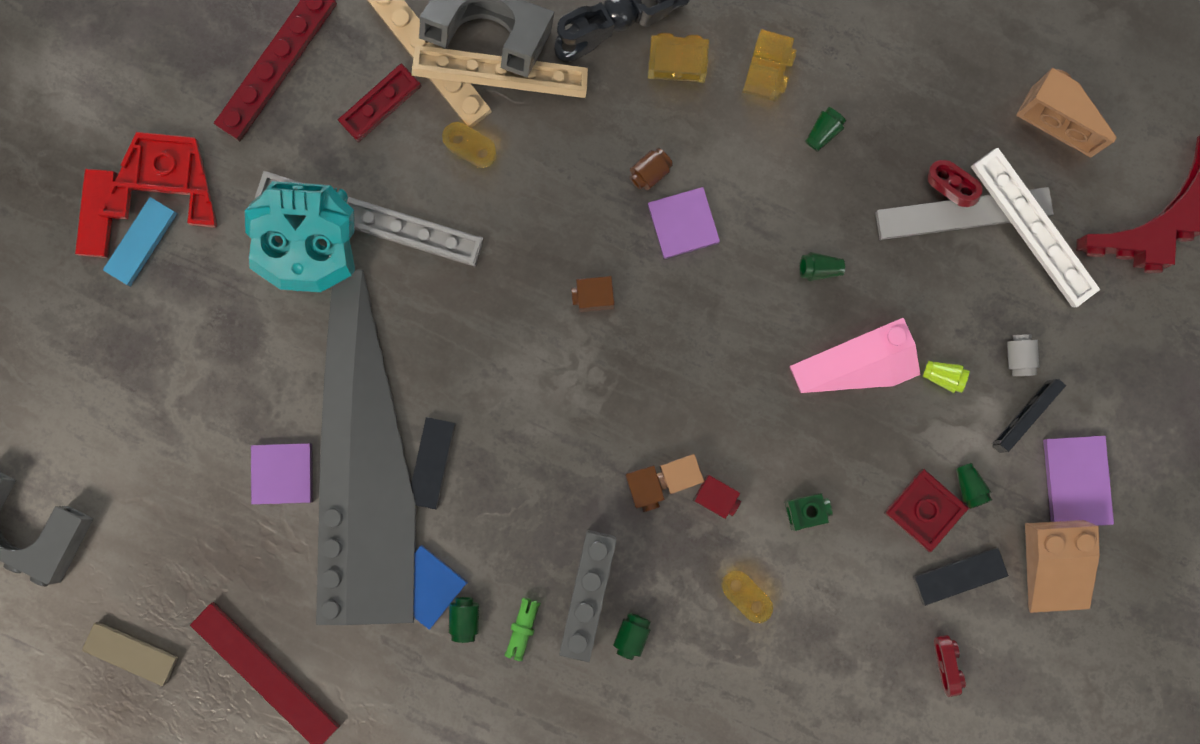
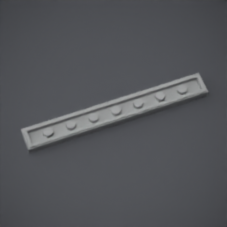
[255,171,484,267]

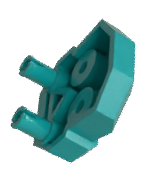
[245,181,355,292]

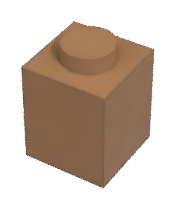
[657,454,704,494]

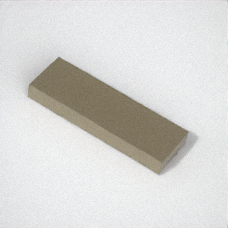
[82,622,178,687]

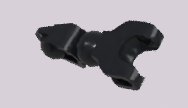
[554,0,690,62]

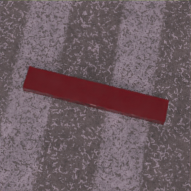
[190,602,340,744]

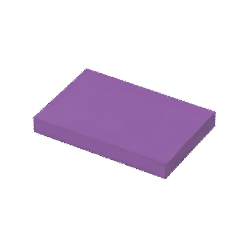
[1043,436,1114,525]

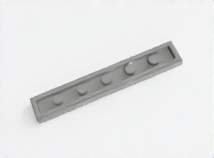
[875,187,1054,240]

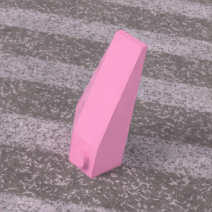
[789,318,920,393]

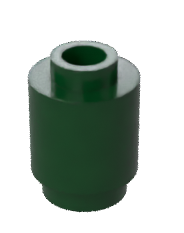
[448,597,479,643]
[613,613,651,660]

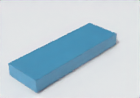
[103,197,177,286]

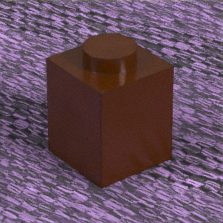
[571,276,614,312]
[625,465,665,512]

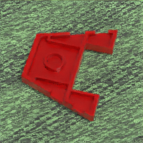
[98,132,217,228]

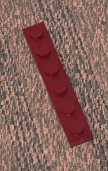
[213,0,337,142]

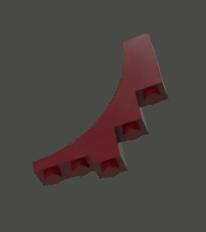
[1076,136,1200,273]

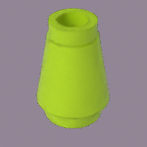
[923,361,970,393]

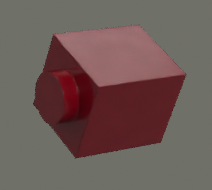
[692,475,741,519]

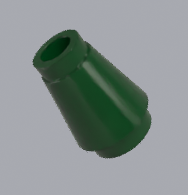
[805,107,846,152]
[800,252,845,281]
[955,463,992,509]

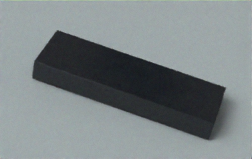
[992,379,1067,453]
[411,417,456,510]
[913,547,1009,606]

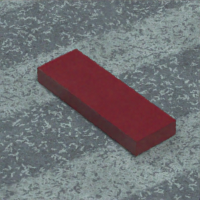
[337,63,422,143]

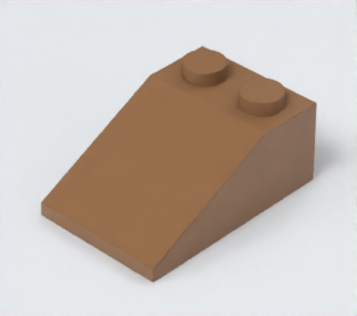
[1016,68,1117,157]
[1025,520,1100,613]

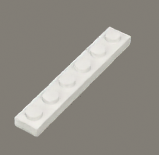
[971,148,1100,307]

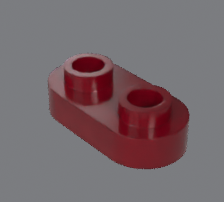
[928,160,983,207]
[934,635,966,697]

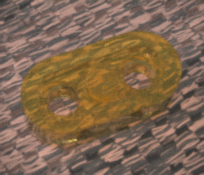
[442,122,497,168]
[721,570,773,623]

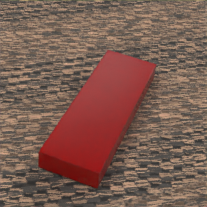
[75,169,118,258]

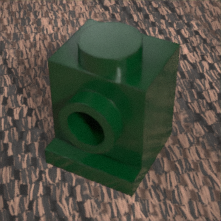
[784,493,833,531]

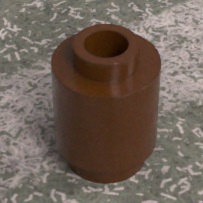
[630,148,673,190]

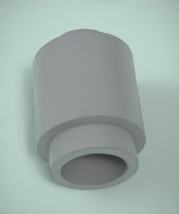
[1007,334,1040,376]

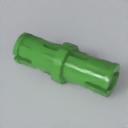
[504,598,541,661]

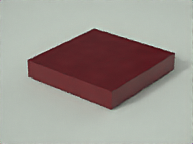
[884,469,969,553]

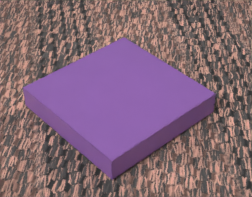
[648,187,720,259]
[251,443,313,504]

